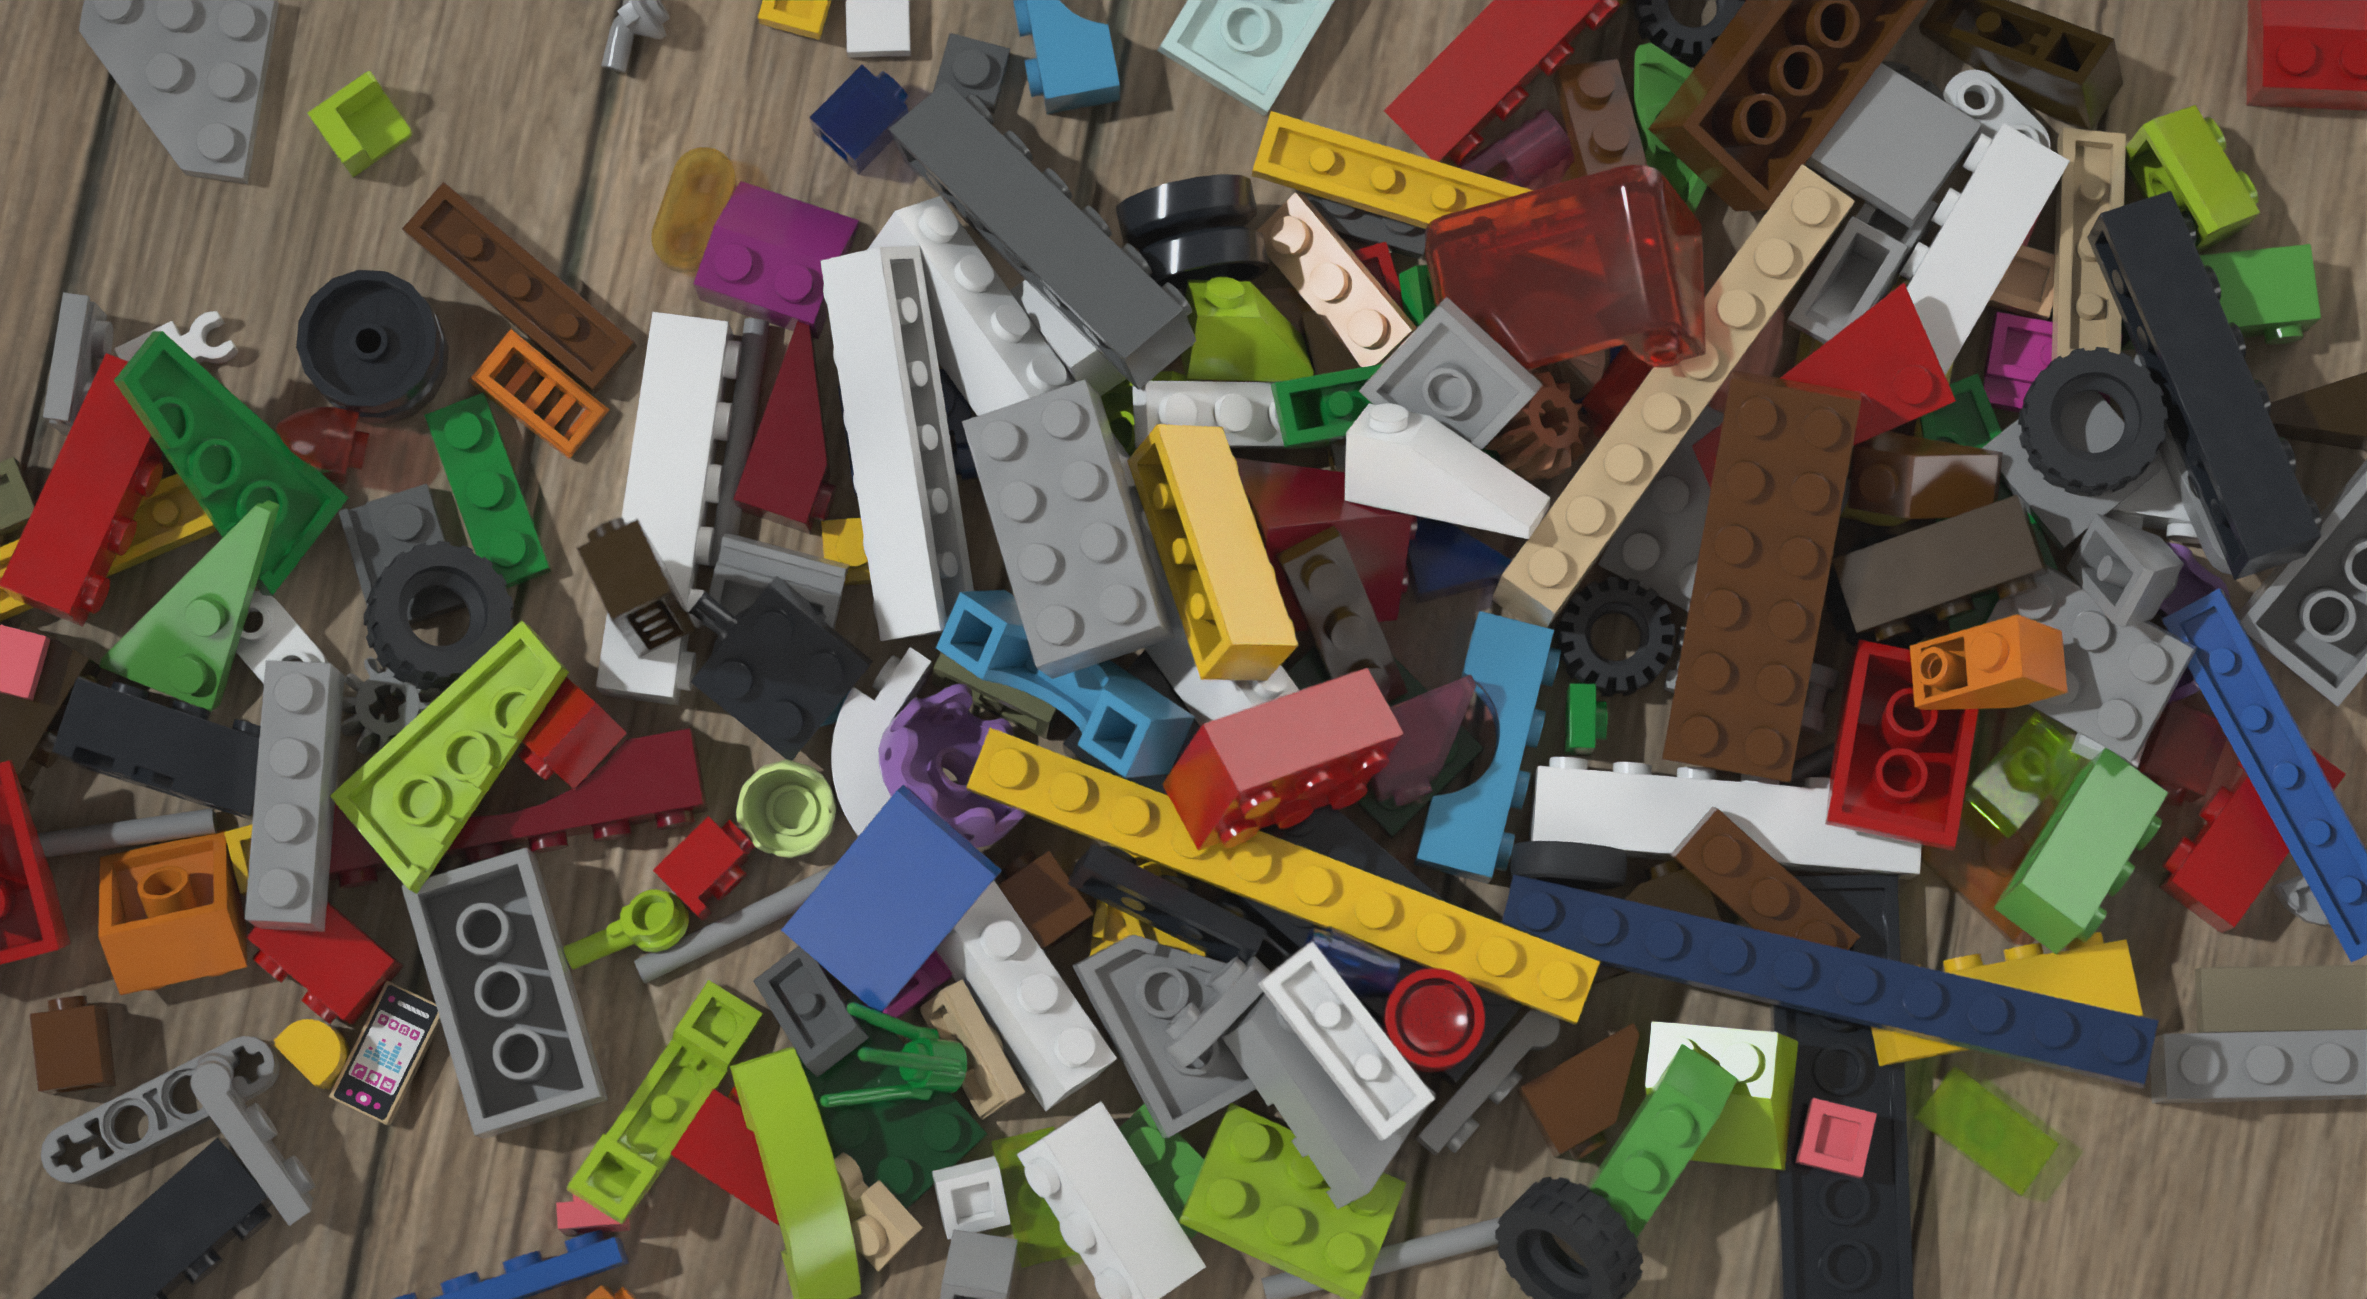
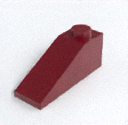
[733,321,837,534]

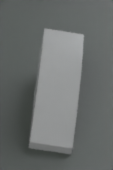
[1787,200,1938,344]

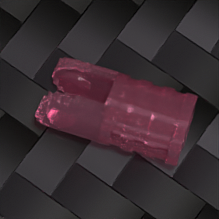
[1457,108,1574,188]

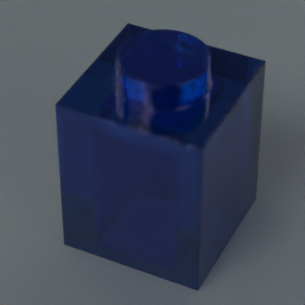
[809,64,909,175]

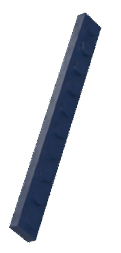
[1502,875,2159,1089]

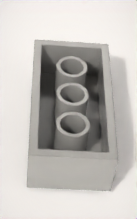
[962,379,1175,679]
[2236,460,2367,707]
[402,847,609,1139]

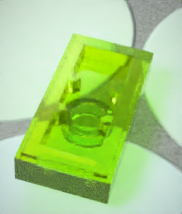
[1964,711,2082,839]
[1914,1066,2060,1197]
[991,1126,1079,1268]

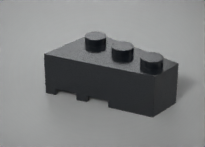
[52,677,260,821]

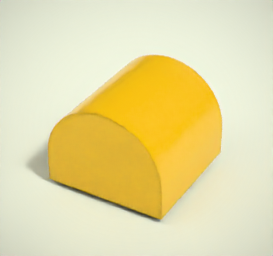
[273,1019,350,1090]

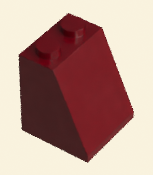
[1235,458,1417,632]

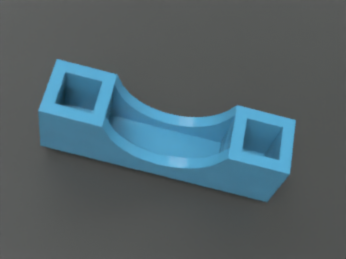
[1013,0,1120,114]
[936,590,1195,778]
[1414,611,1561,884]

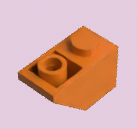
[1910,614,2068,710]

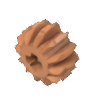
[1485,371,1590,481]

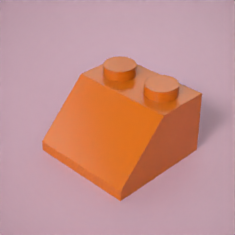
[98,829,247,995]

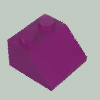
[693,181,860,340]

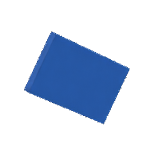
[781,785,1002,1012]

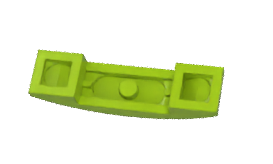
[567,980,763,1224]
[730,1047,861,1299]

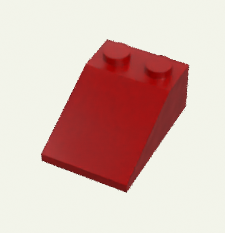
[2247,0,2367,111]
[1825,639,1979,851]
[0,760,71,965]

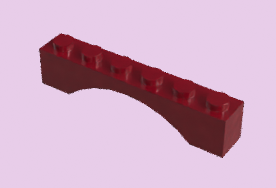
[329,728,709,888]

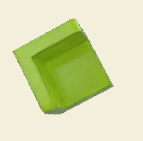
[307,71,412,178]

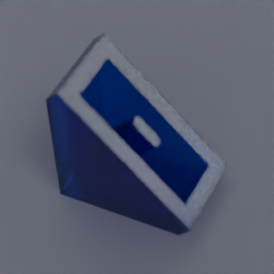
[1406,516,1513,604]

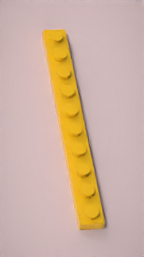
[966,727,1600,1024]

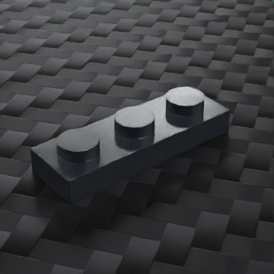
[1067,844,1267,963]

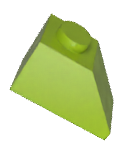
[1180,277,1314,382]

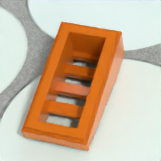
[467,329,609,459]

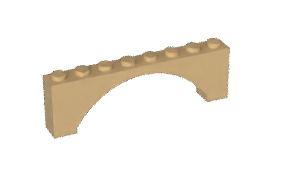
[1492,164,1855,628]

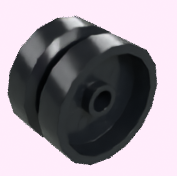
[1116,174,1269,298]
[296,270,449,424]

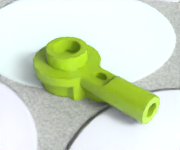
[563,889,689,970]

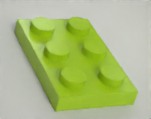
[1178,1103,1407,1299]

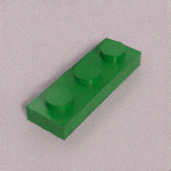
[424,392,552,589]

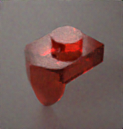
[276,407,370,484]

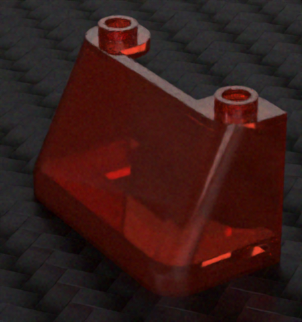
[1425,164,1706,370]

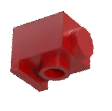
[653,816,756,922]

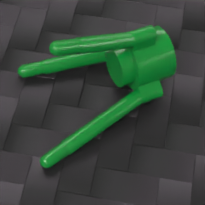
[820,1002,967,1107]

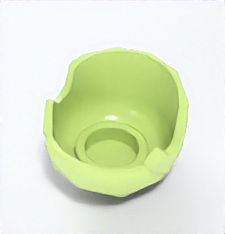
[736,759,837,858]

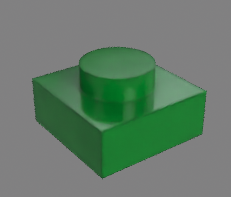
[1564,684,1607,756]

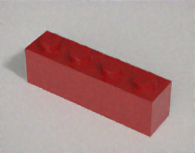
[1384,0,1620,166]
[0,353,163,627]

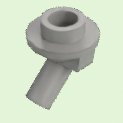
[601,0,670,72]

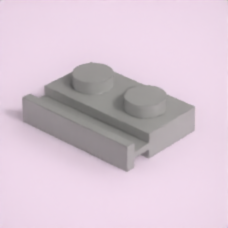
[43,293,113,435]
[702,533,850,629]

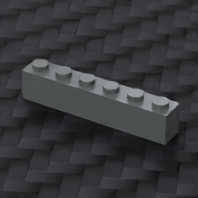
[889,82,1197,390]

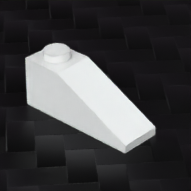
[1344,403,1550,539]

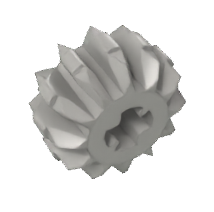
[341,657,443,756]

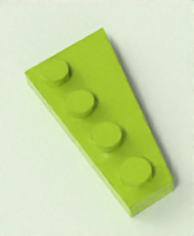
[330,621,569,894]

